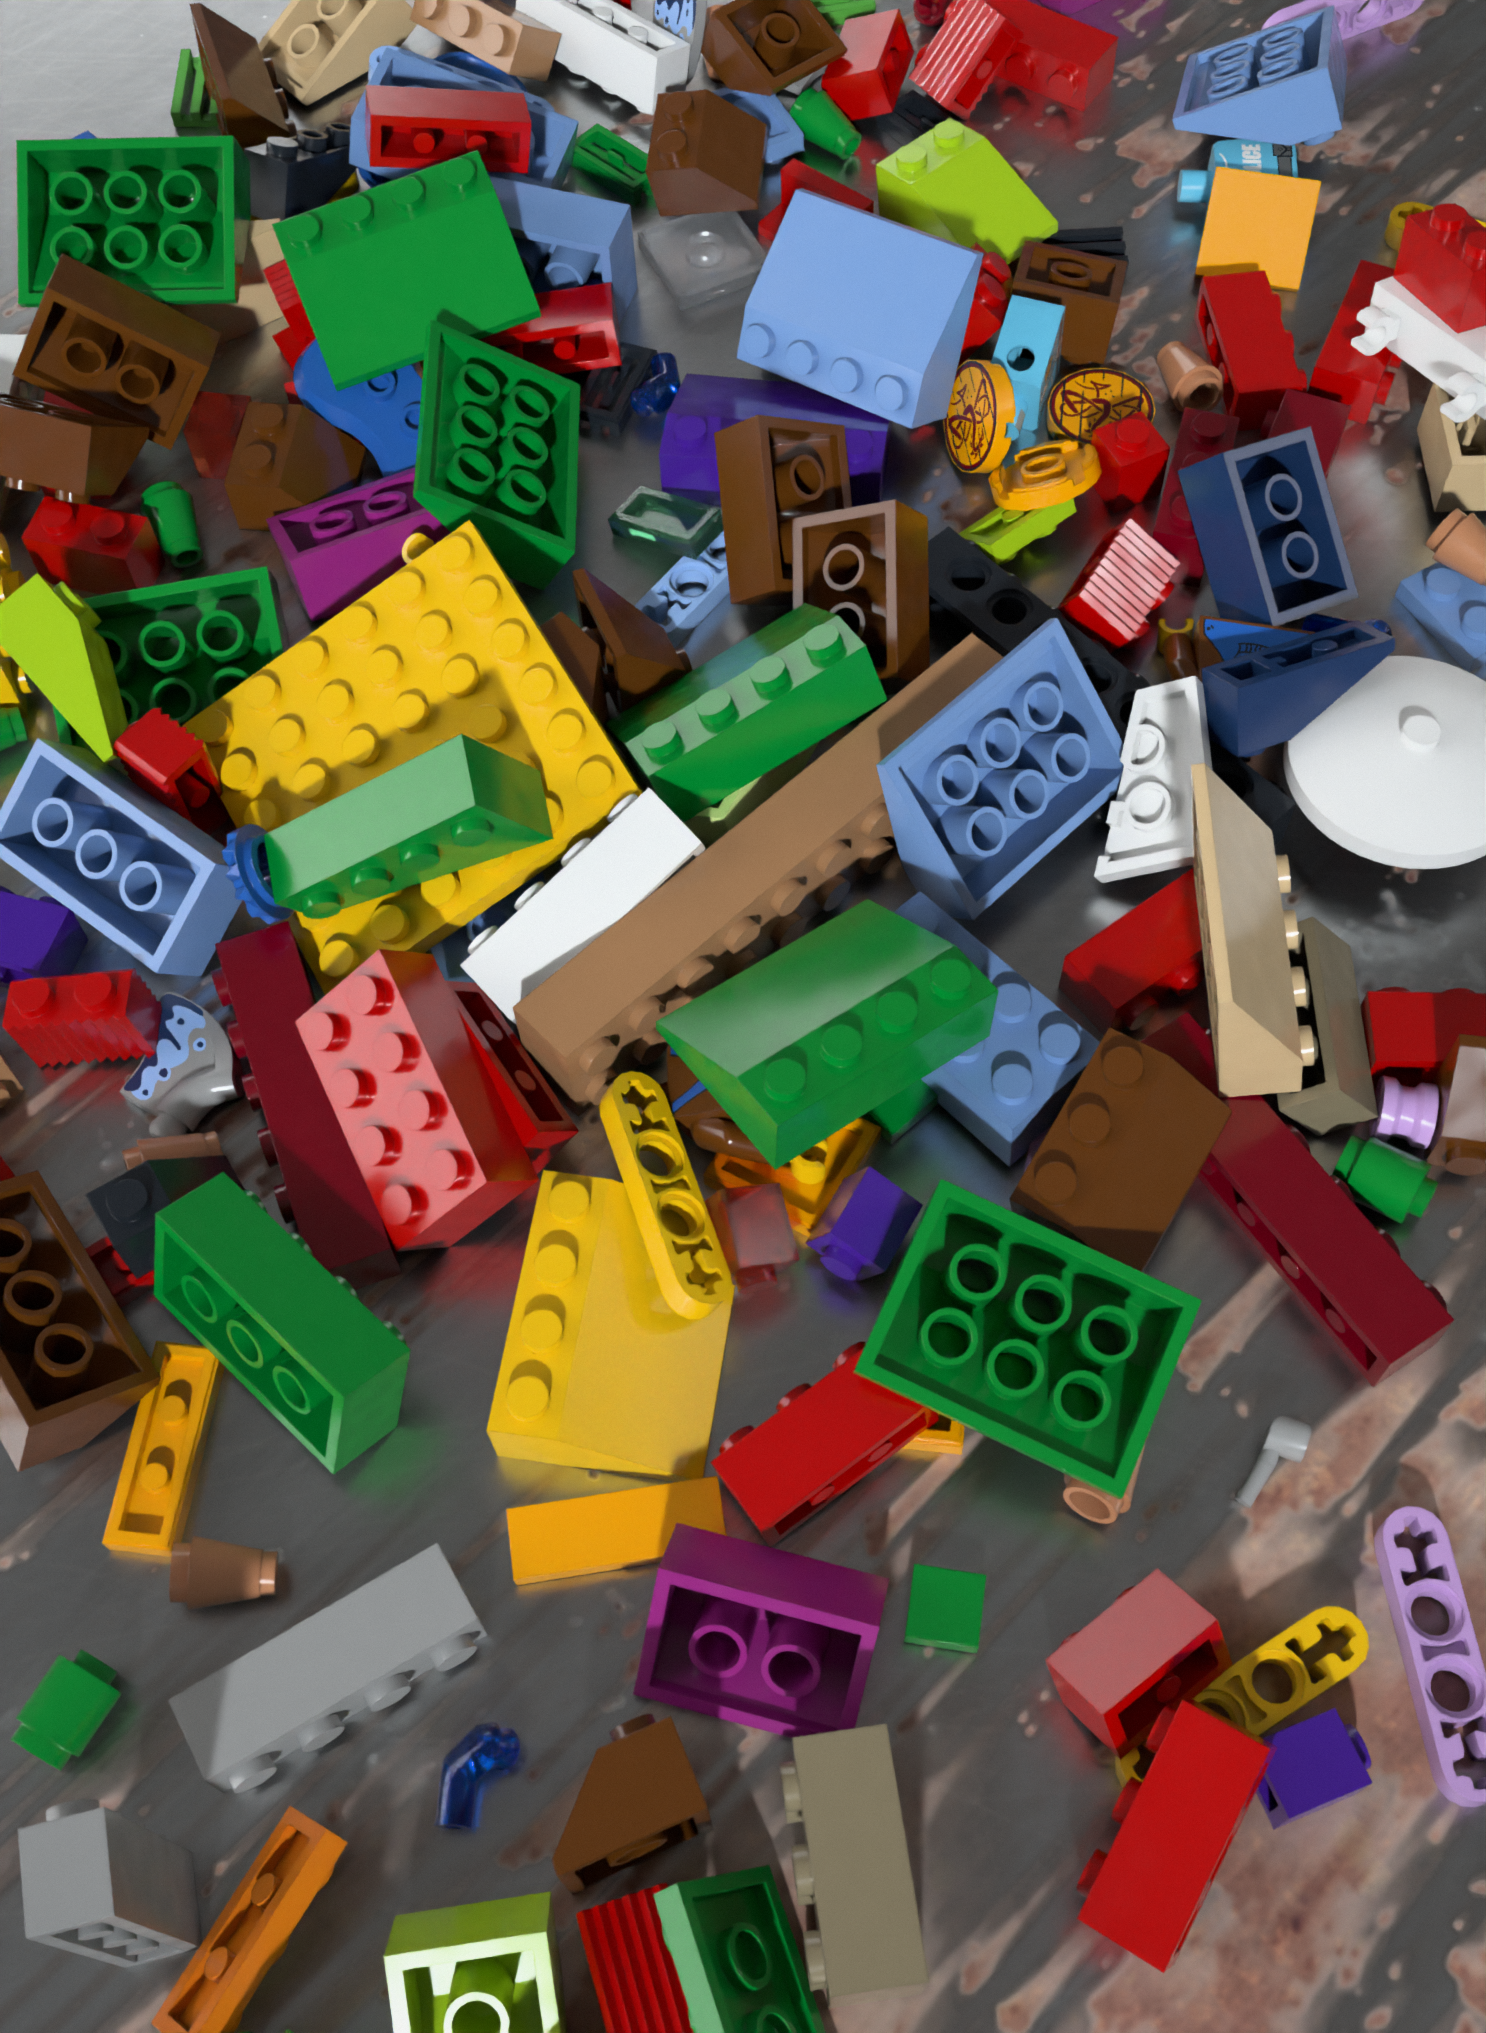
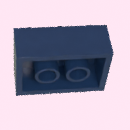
[1177,426,1359,626]

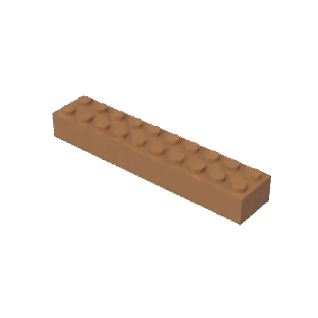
[512,633,1004,1117]

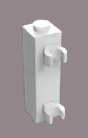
[1350,276,1486,423]

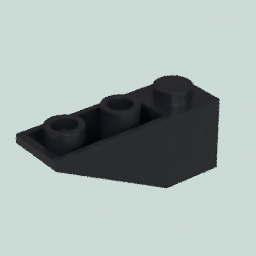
[245,122,357,221]

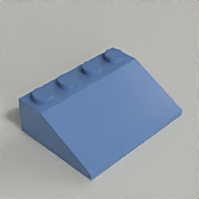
[1172,5,1348,146]
[737,188,984,429]
[876,618,1124,920]

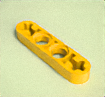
[599,1071,732,1320]
[1115,1606,1369,1788]

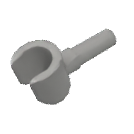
[1235,1416,1312,1508]

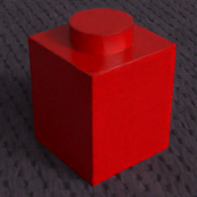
[1091,411,1171,514]

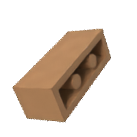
[410,0,561,82]

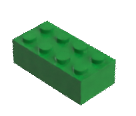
[154,1172,411,1475]

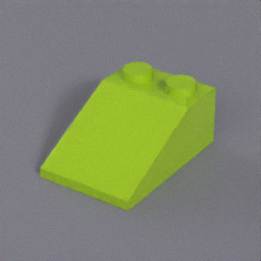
[876,118,1058,265]
[0,573,128,775]
[384,1891,568,2033]

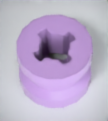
[1369,1076,1439,1149]

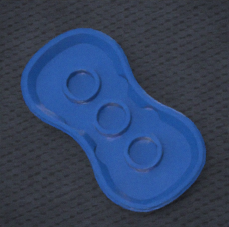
[293,338,423,478]

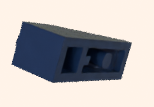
[1202,620,1395,757]

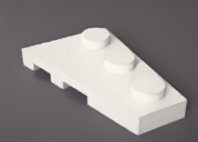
[1094,676,1212,883]

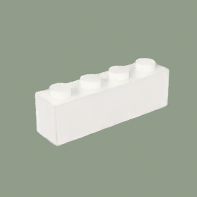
[516,0,691,115]
[460,788,706,1024]

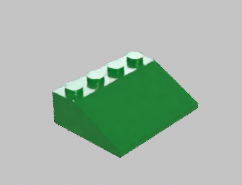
[16,136,251,308]
[272,150,542,391]
[413,319,580,590]
[52,566,290,772]
[604,603,887,823]
[656,899,999,1170]
[853,1179,1202,1500]

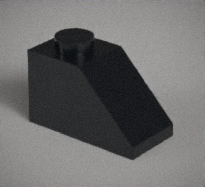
[85,1155,245,1279]

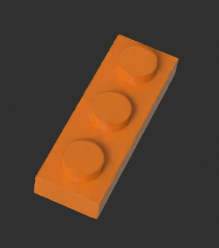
[151,1806,348,2033]

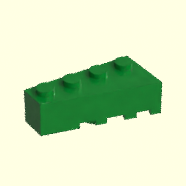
[264,734,554,919]

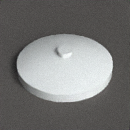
[1283,656,1486,869]

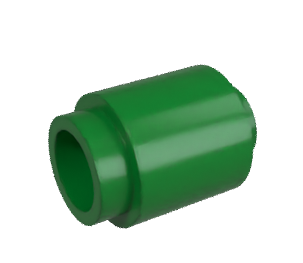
[1332,1135,1439,1224]
[10,1649,122,1771]

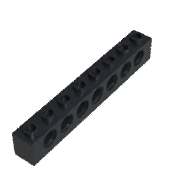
[928,526,1296,845]

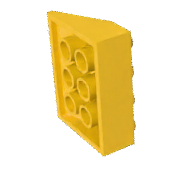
[486,1170,746,1482]

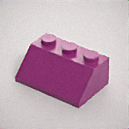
[266,467,451,622]
[633,1523,889,1738]

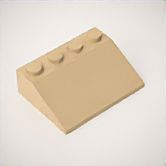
[1191,763,1314,1098]

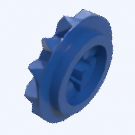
[222,824,295,925]

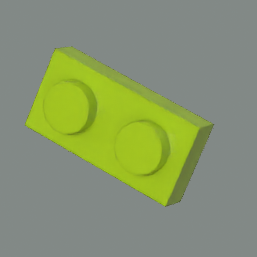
[959,498,1077,565]

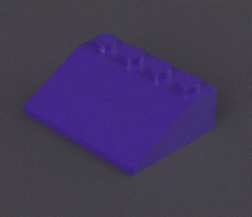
[659,373,893,507]

